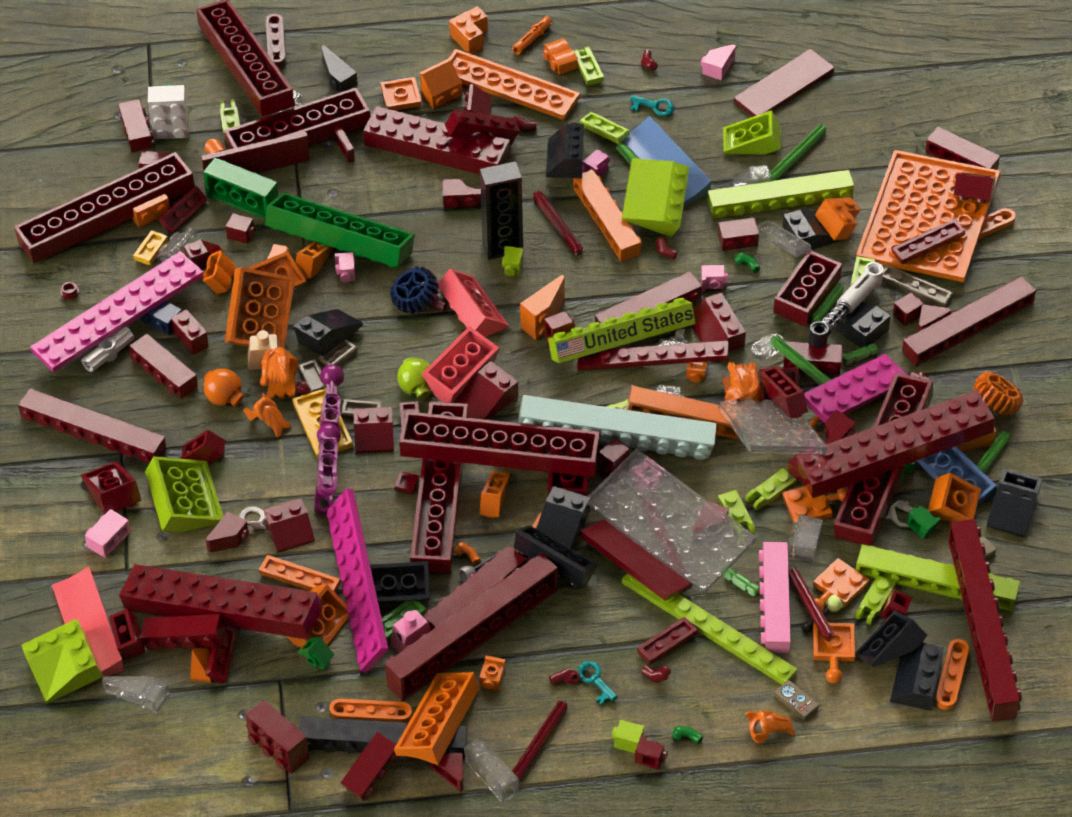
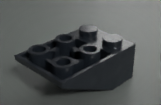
[986,468,1042,537]

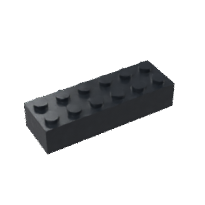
[480,162,523,260]

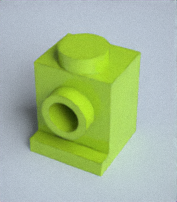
[502,246,523,277]

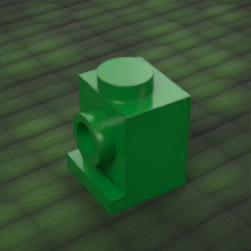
[906,505,940,539]
[298,637,335,670]

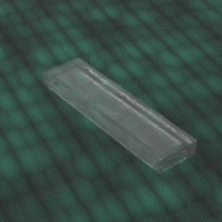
[757,220,811,258]

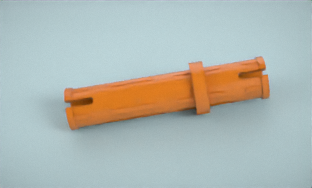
[512,16,553,55]

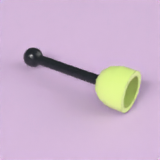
[802,595,843,632]

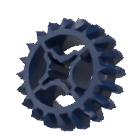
[389,266,439,315]

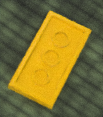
[292,388,353,459]

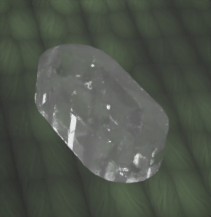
[751,334,783,361]

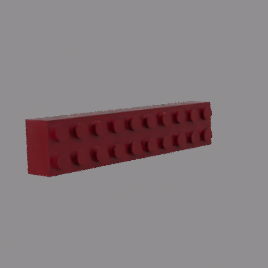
[196,0,295,117]
[14,152,195,264]
[834,372,933,546]
[796,390,994,498]
[410,402,468,574]
[399,411,600,477]
[948,519,1022,722]
[385,553,558,702]
[119,564,323,640]

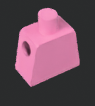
[391,610,431,654]

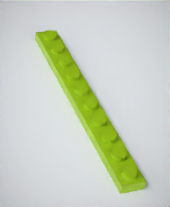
[622,573,797,685]

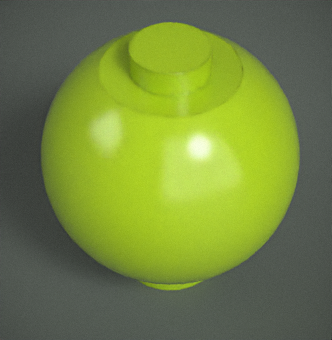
[397,357,432,399]

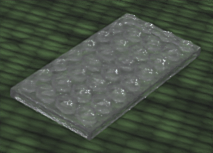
[588,449,756,594]

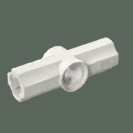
[81,327,134,372]

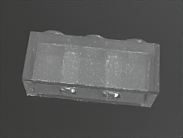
[464,737,519,803]

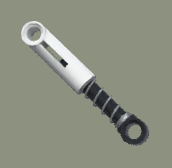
[809,262,884,348]

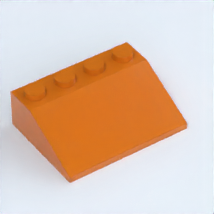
[224,267,295,348]

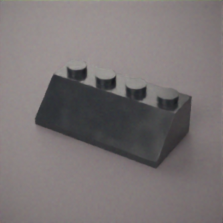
[546,122,584,178]
[514,525,598,588]

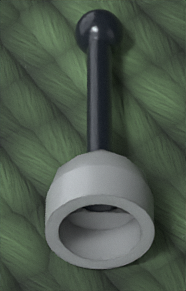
[458,551,498,582]

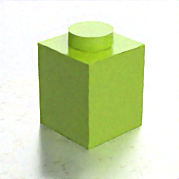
[611,720,644,753]

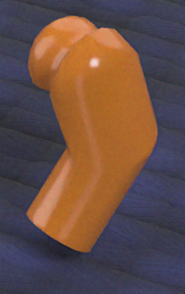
[454,542,481,566]

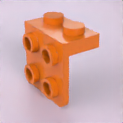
[131,194,170,228]

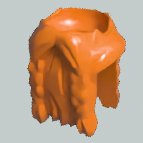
[260,347,299,399]
[722,362,763,412]

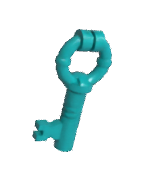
[630,95,675,116]
[578,661,618,705]

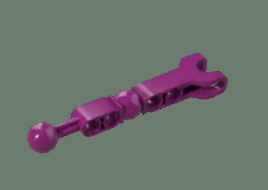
[314,364,344,514]

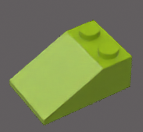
[723,110,781,155]

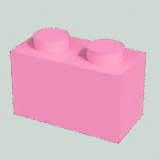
[85,509,131,558]

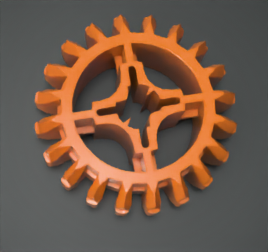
[973,372,1024,415]

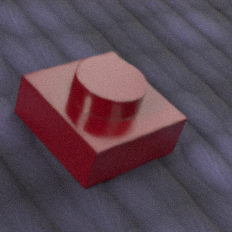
[394,471,419,495]

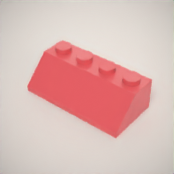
[438,269,509,337]
[422,326,499,403]

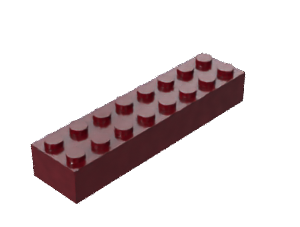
[224,87,370,150]
[363,106,510,175]

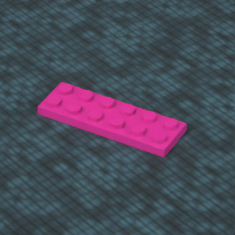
[804,354,907,423]

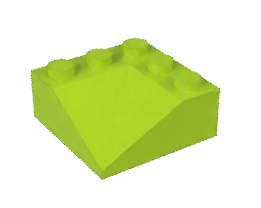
[21,618,103,704]

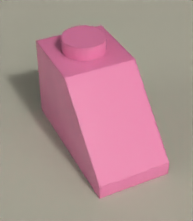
[701,44,736,80]

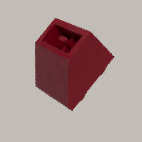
[464,84,492,134]

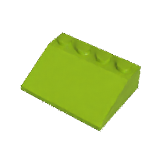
[621,158,690,237]
[145,457,223,533]

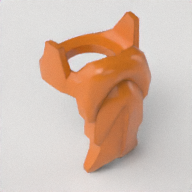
[243,392,291,437]
[745,710,795,744]

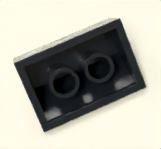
[370,561,430,603]
[890,643,944,711]

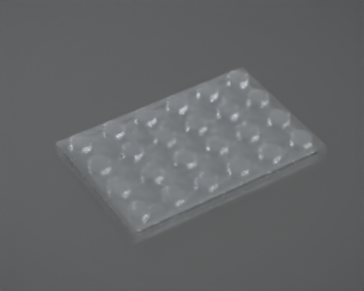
[718,399,827,454]

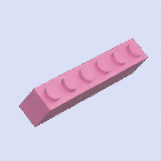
[759,542,790,653]

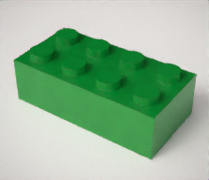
[203,158,278,219]

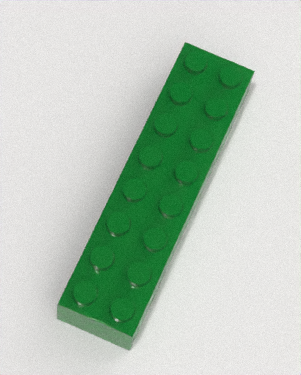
[265,192,415,268]

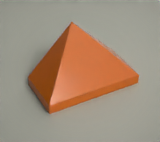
[190,647,212,682]

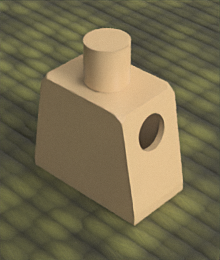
[248,331,281,370]

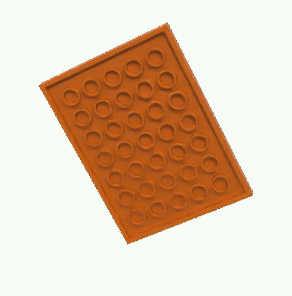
[856,150,1000,282]

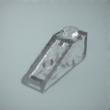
[102,676,170,714]

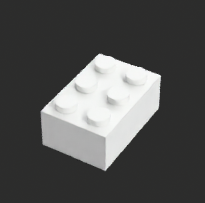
[148,85,189,140]

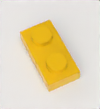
[133,230,168,265]

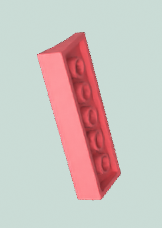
[52,566,124,677]

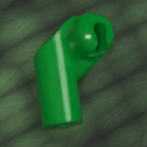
[735,252,761,273]
[671,726,704,745]

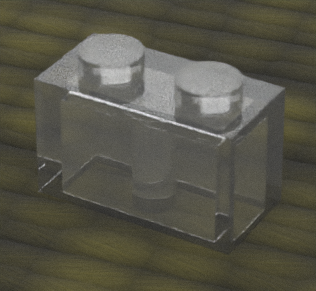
[787,515,823,562]

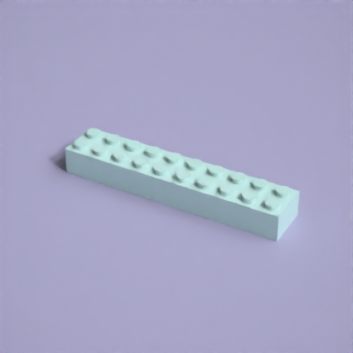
[518,395,716,460]

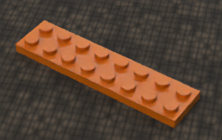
[448,49,580,120]

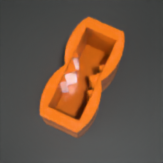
[543,38,578,75]
[203,250,235,295]

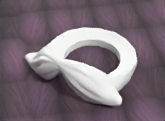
[886,500,912,527]
[240,507,265,529]

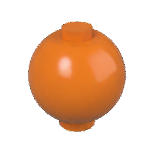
[203,368,244,407]

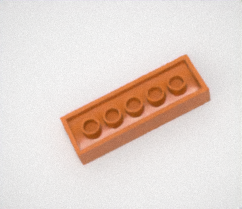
[394,672,479,765]

